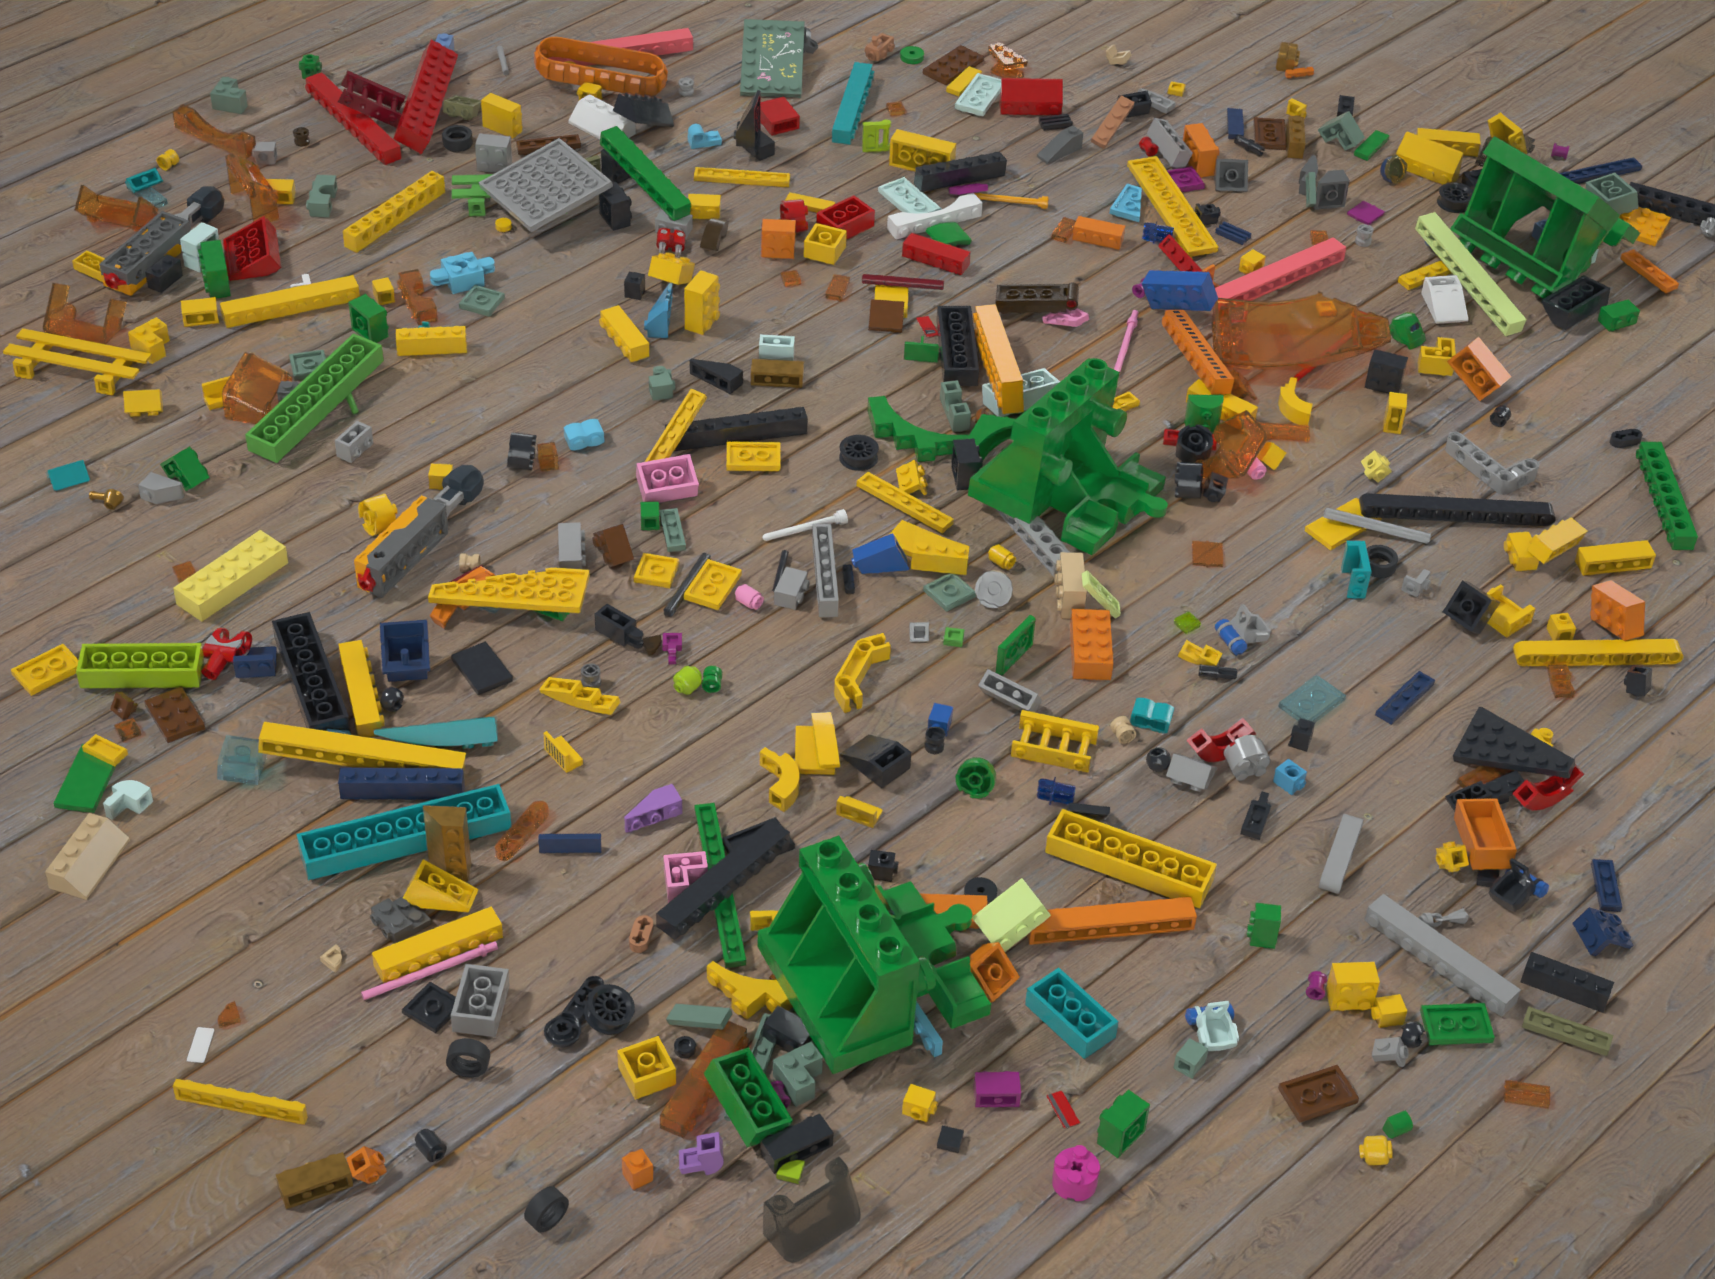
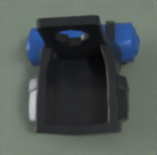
[1489,858,1549,912]

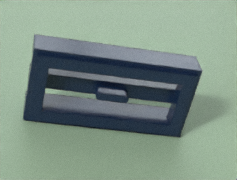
[1215,221,1252,245]

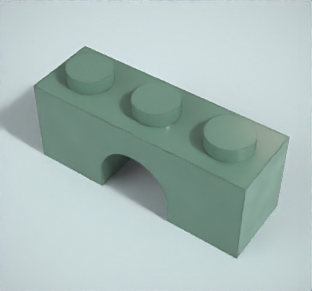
[306,175,338,217]
[940,380,971,432]

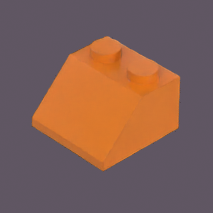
[970,942,1020,1003]

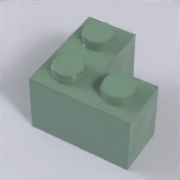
[210,77,248,114]
[1318,111,1365,150]
[773,1042,823,1107]

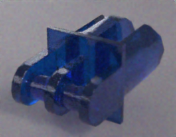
[1142,221,1174,244]
[1037,777,1076,805]

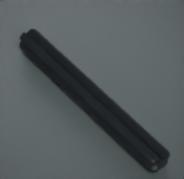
[663,553,711,617]

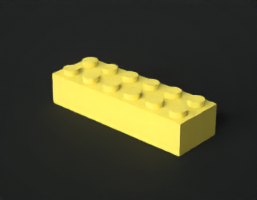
[173,530,288,622]

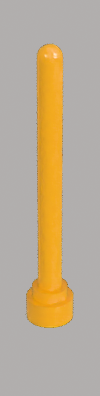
[974,193,1049,209]

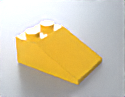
[403,859,479,912]

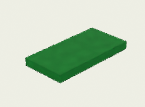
[53,744,117,813]

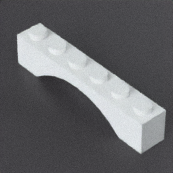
[887,193,983,240]

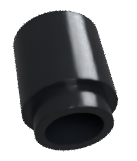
[415,1129,447,1162]

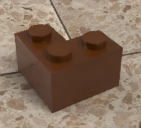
[592,524,634,567]

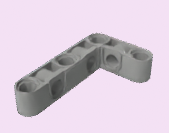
[1445,432,1540,495]

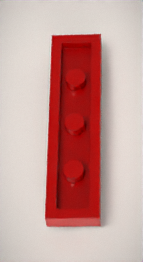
[1158,234,1202,272]

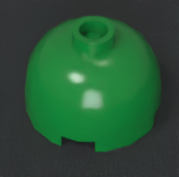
[955,757,996,799]

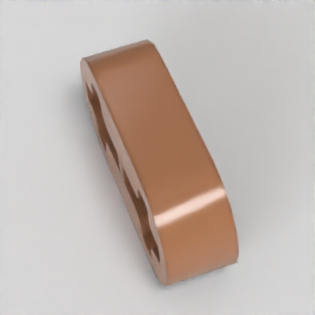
[629,915,654,953]

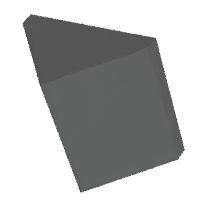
[1214,159,1248,192]

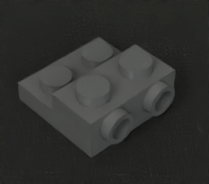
[370,896,431,944]

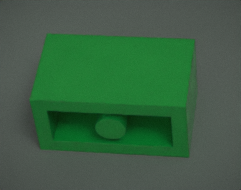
[1598,299,1640,332]
[1246,903,1281,949]

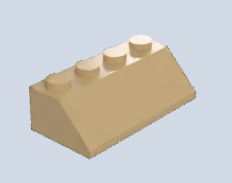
[45,813,130,900]

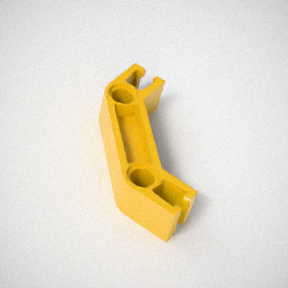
[834,633,891,713]

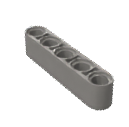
[1318,814,1364,894]

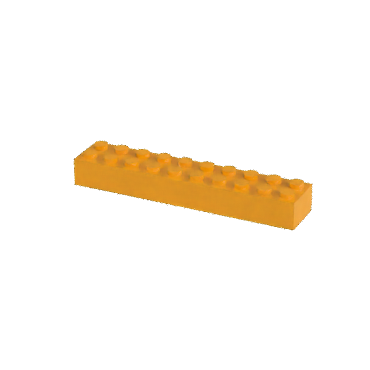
[973,304,1024,414]

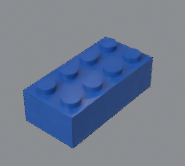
[1142,270,1218,311]

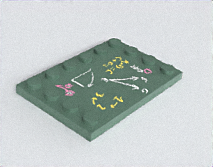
[740,19,805,98]

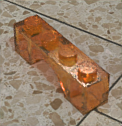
[397,269,438,325]

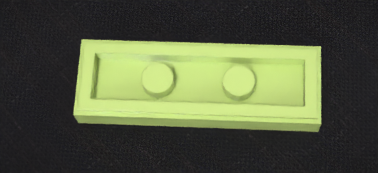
[1081,571,1121,618]

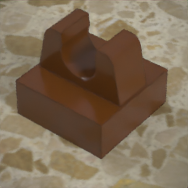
[110,692,138,719]

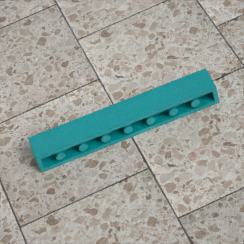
[832,62,875,145]

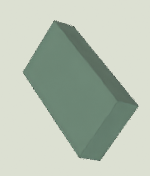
[1305,172,1316,207]

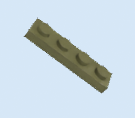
[1522,1006,1614,1056]

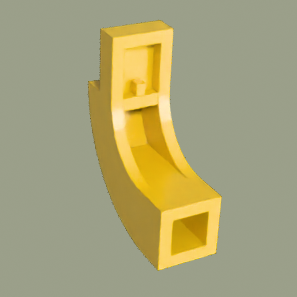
[760,747,799,812]

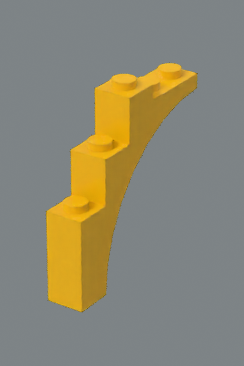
[707,961,793,1020]

